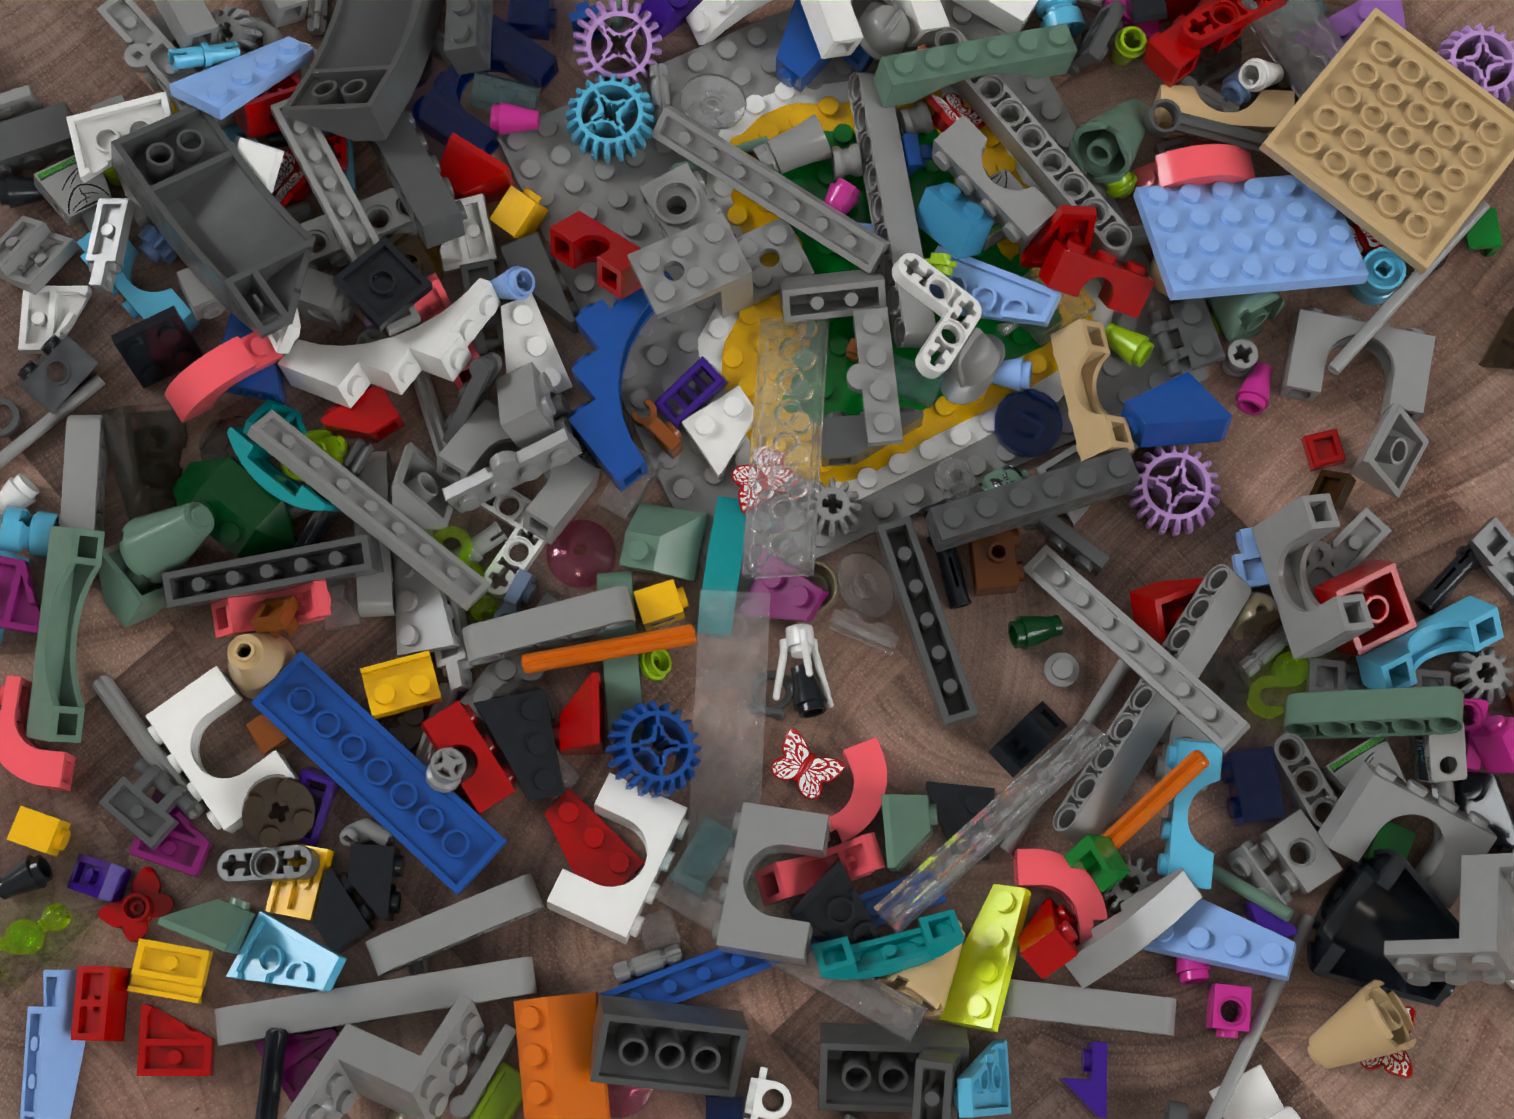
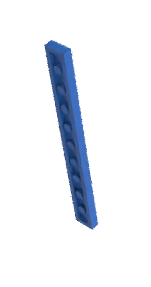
[598,867,946,1004]

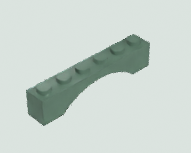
[873,23,1078,108]
[26,526,105,743]

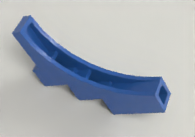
[568,270,674,492]

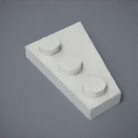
[66,91,173,183]
[501,293,573,394]

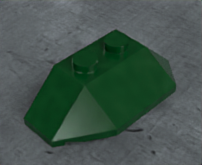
[172,457,298,558]

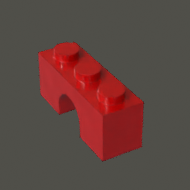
[1143,0,1245,88]
[550,211,642,300]
[1038,238,1155,318]
[420,700,517,815]

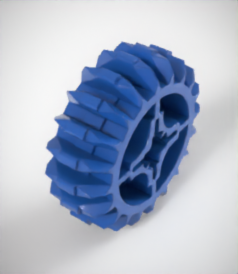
[605,701,702,798]

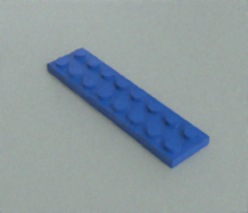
[251,651,508,896]

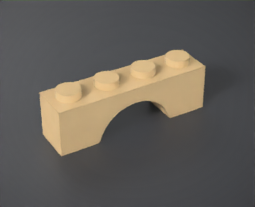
[1155,85,1295,141]
[1050,318,1135,462]

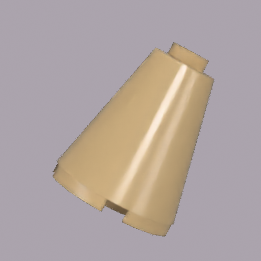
[227,632,296,700]
[876,920,965,1020]
[1308,980,1416,1069]

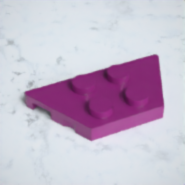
[0,556,41,635]

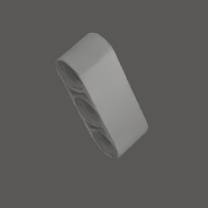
[1266,733,1338,832]

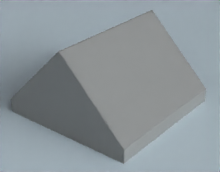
[1350,403,1429,498]
[391,442,453,530]

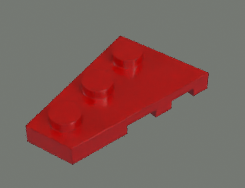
[544,788,645,887]

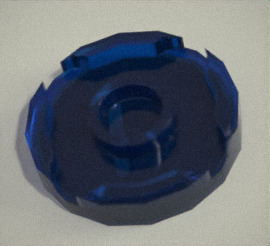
[993,389,1063,457]

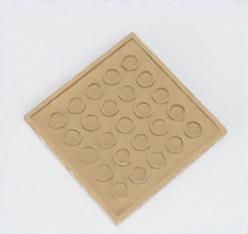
[1259,7,1514,274]

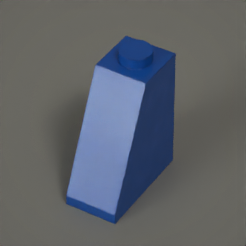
[776,0,833,93]
[222,313,286,405]
[1120,372,1233,448]

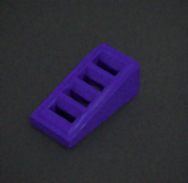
[654,356,729,429]
[298,766,339,847]

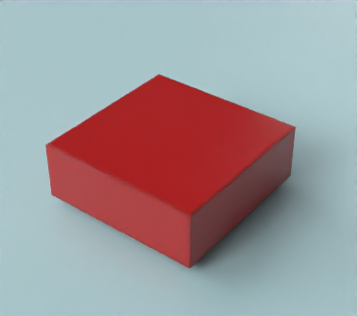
[1301,428,1347,471]

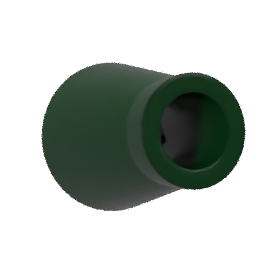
[1008,615,1063,650]

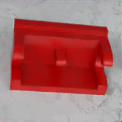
[71,966,130,1042]

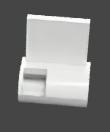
[1208,1064,1301,1119]
[743,1067,792,1119]

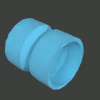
[1034,0,1085,38]
[1350,248,1407,306]
[0,506,59,558]

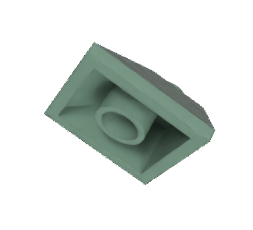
[619,503,708,582]
[99,543,183,628]
[881,794,938,873]
[157,896,258,954]

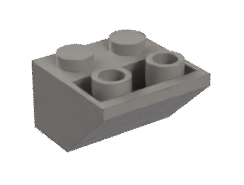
[496,362,573,448]

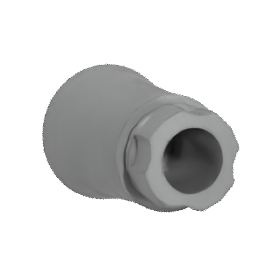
[753,114,832,174]

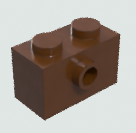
[968,528,1024,597]

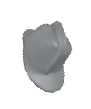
[858,2,910,61]
[940,327,1005,405]

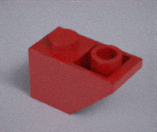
[320,385,405,443]
[1018,897,1078,980]

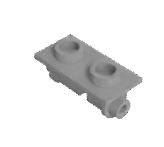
[1224,839,1293,905]

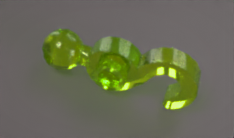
[433,525,498,622]
[1246,652,1308,719]
[0,903,71,978]

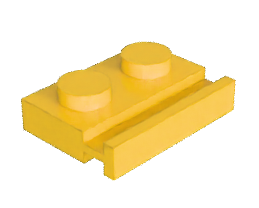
[360,650,442,719]
[265,843,335,921]
[127,938,213,1004]

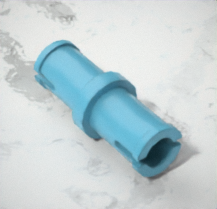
[168,41,240,71]

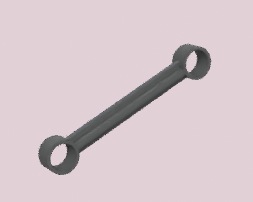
[1143,99,1269,155]

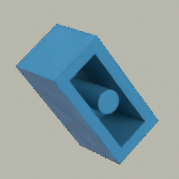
[915,182,995,260]

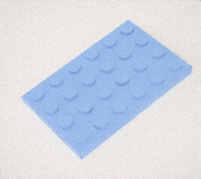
[1133,175,1369,301]

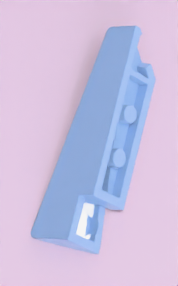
[20,970,86,1119]

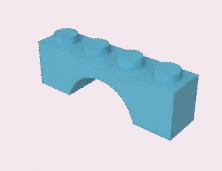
[77,230,201,332]
[1356,596,1504,689]
[1157,737,1222,889]

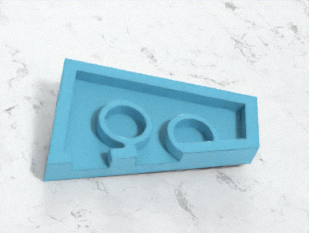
[226,911,347,992]
[953,1039,1012,1118]

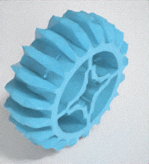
[565,73,656,164]

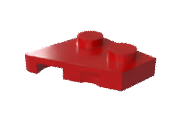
[1019,205,1097,268]
[137,1004,215,1076]

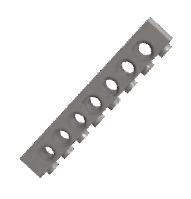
[176,188,418,320]

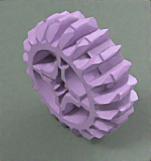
[573,0,662,84]
[1437,23,1514,104]
[1127,444,1221,537]

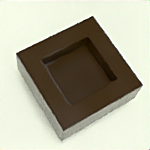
[1309,469,1356,510]

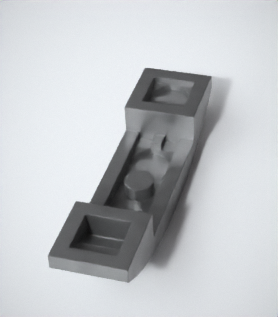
[1468,517,1514,605]
[1307,658,1451,692]

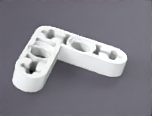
[892,253,982,379]
[479,489,547,598]

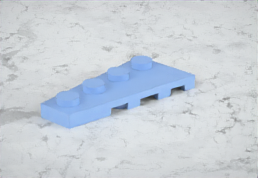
[169,36,314,120]
[930,245,1062,327]
[1143,879,1296,981]

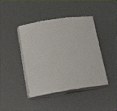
[0,215,80,295]

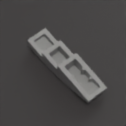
[1065,867,1202,988]

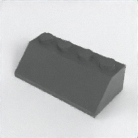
[590,995,749,1098]
[818,1023,969,1114]

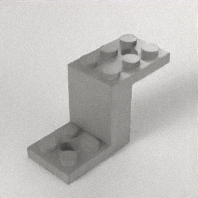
[627,212,815,320]
[1384,853,1514,986]
[283,994,488,1119]

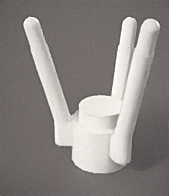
[773,623,834,708]

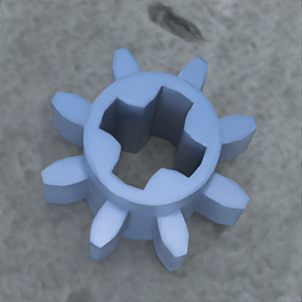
[138,223,178,265]

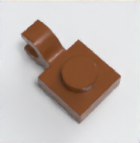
[631,399,683,459]

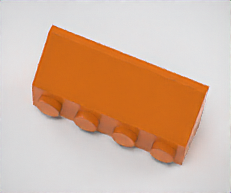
[513,992,611,1119]

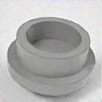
[1044,652,1079,688]

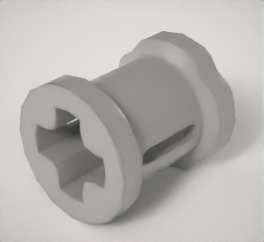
[1221,339,1258,379]

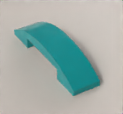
[227,427,342,512]
[696,496,750,638]
[812,909,965,980]

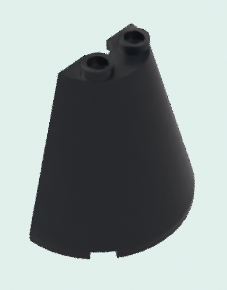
[1307,849,1459,1007]

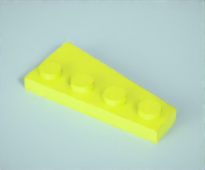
[932,884,1031,1032]

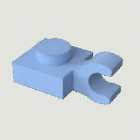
[1231,527,1270,589]

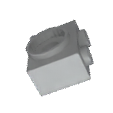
[639,162,722,238]

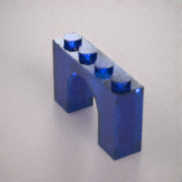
[412,14,559,155]

